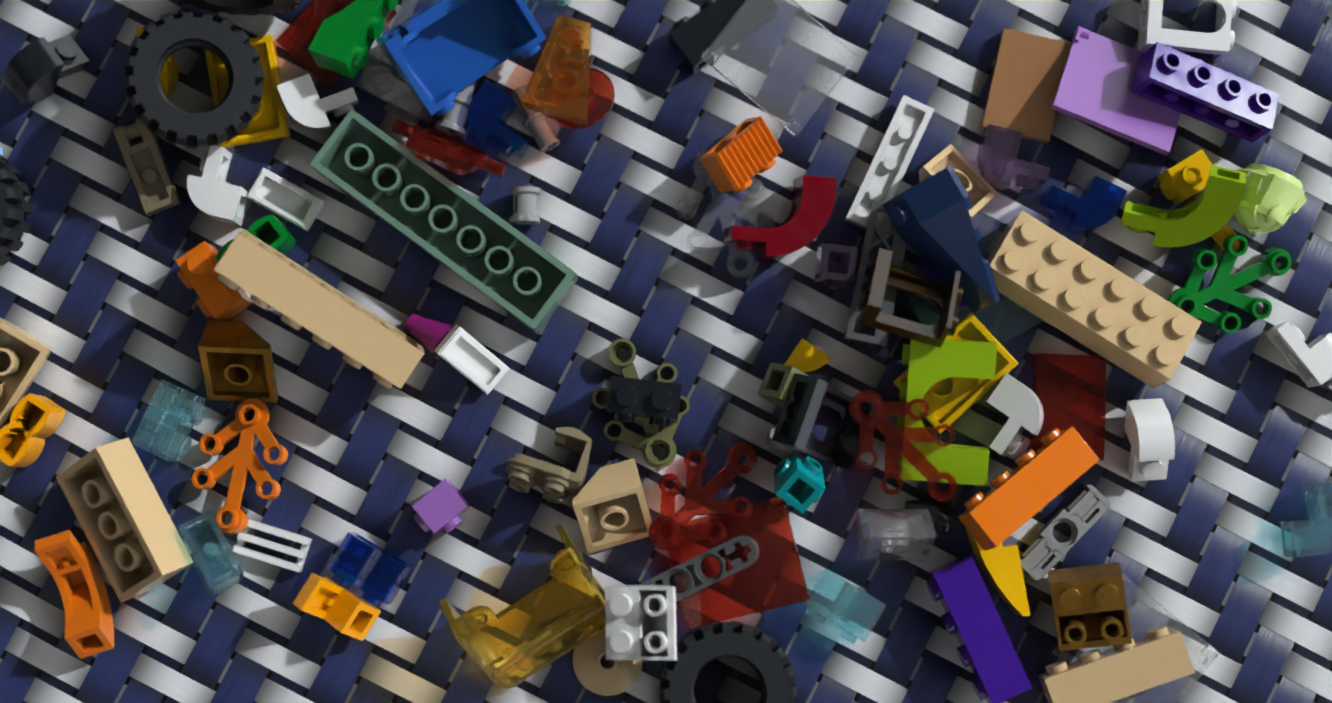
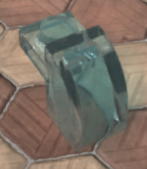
[1280,483,1332,557]

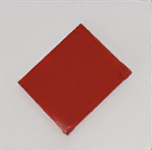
[662,497,810,629]

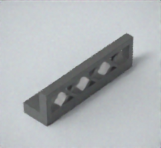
[844,201,907,349]

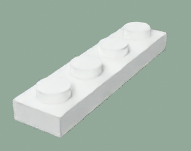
[845,95,935,233]

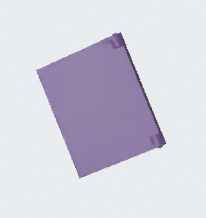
[1051,26,1181,156]

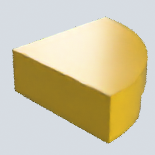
[784,338,831,373]

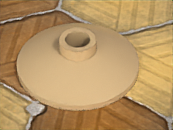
[573,625,643,696]

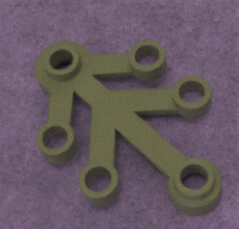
[592,338,690,468]

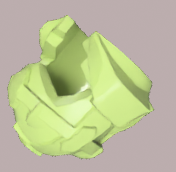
[1233,163,1307,235]

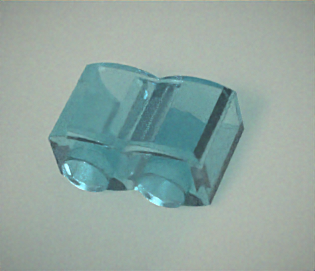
[802,568,887,644]

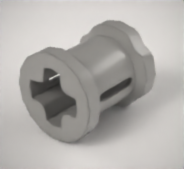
[510,186,541,225]

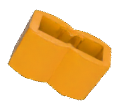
[0,393,65,468]

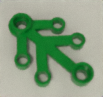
[1167,234,1291,333]

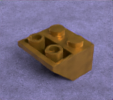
[1048,562,1132,651]

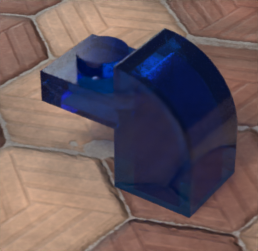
[468,79,529,159]
[1039,176,1127,234]

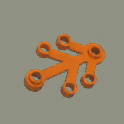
[191,398,288,535]

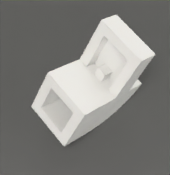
[277,73,359,130]
[187,145,249,226]
[986,373,1044,456]
[1124,398,1175,482]

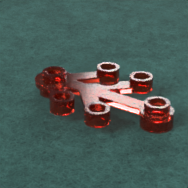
[849,390,957,501]
[649,442,758,550]

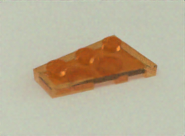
[521,14,592,126]

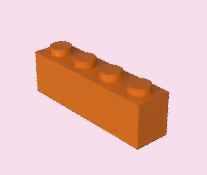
[958,426,1100,551]

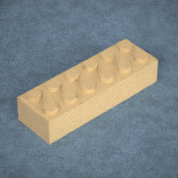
[987,210,1202,389]
[214,229,425,389]

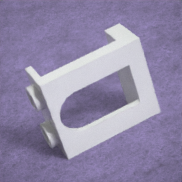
[1137,0,1237,62]

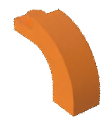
[34,530,114,659]

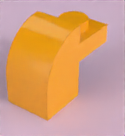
[292,573,381,641]

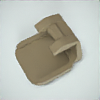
[505,427,592,504]

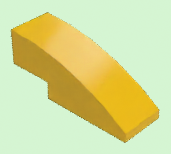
[966,528,1031,617]

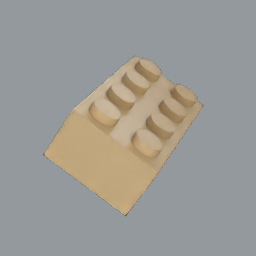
[56,438,194,603]

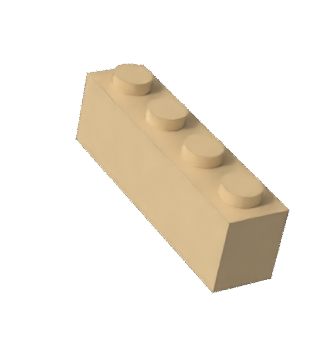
[1038,625,1195,703]

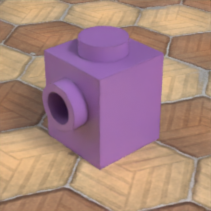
[412,479,471,534]

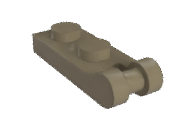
[113,118,182,216]

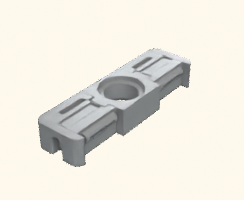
[1020,485,1111,581]

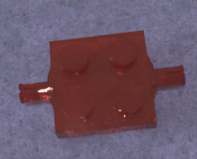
[392,119,507,178]

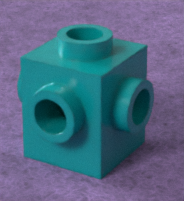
[773,451,825,514]

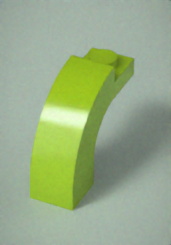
[1121,165,1247,247]

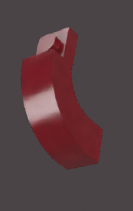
[724,175,837,259]

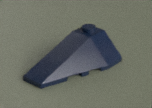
[882,165,1000,312]

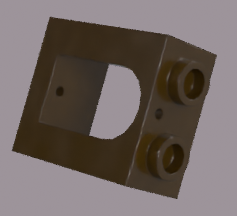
[858,248,964,348]

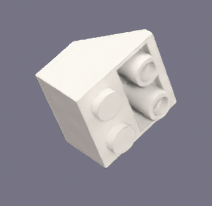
[605,585,677,661]

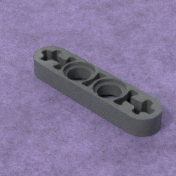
[639,535,760,602]

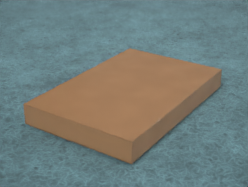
[980,28,1071,144]

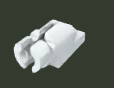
[1265,321,1332,391]

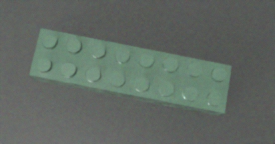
[309,109,578,334]

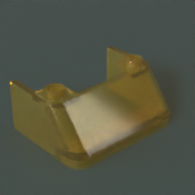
[439,524,605,689]

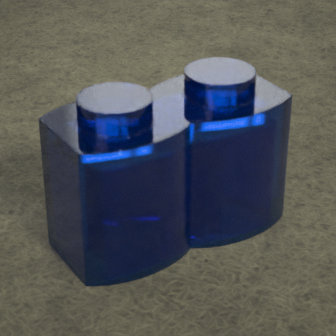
[327,532,413,607]

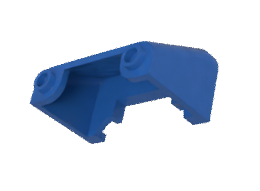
[376,0,547,116]

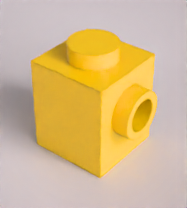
[1158,149,1213,205]

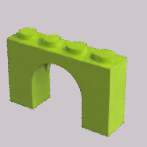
[894,339,997,486]

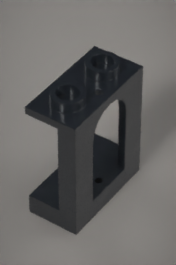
[772,373,876,471]

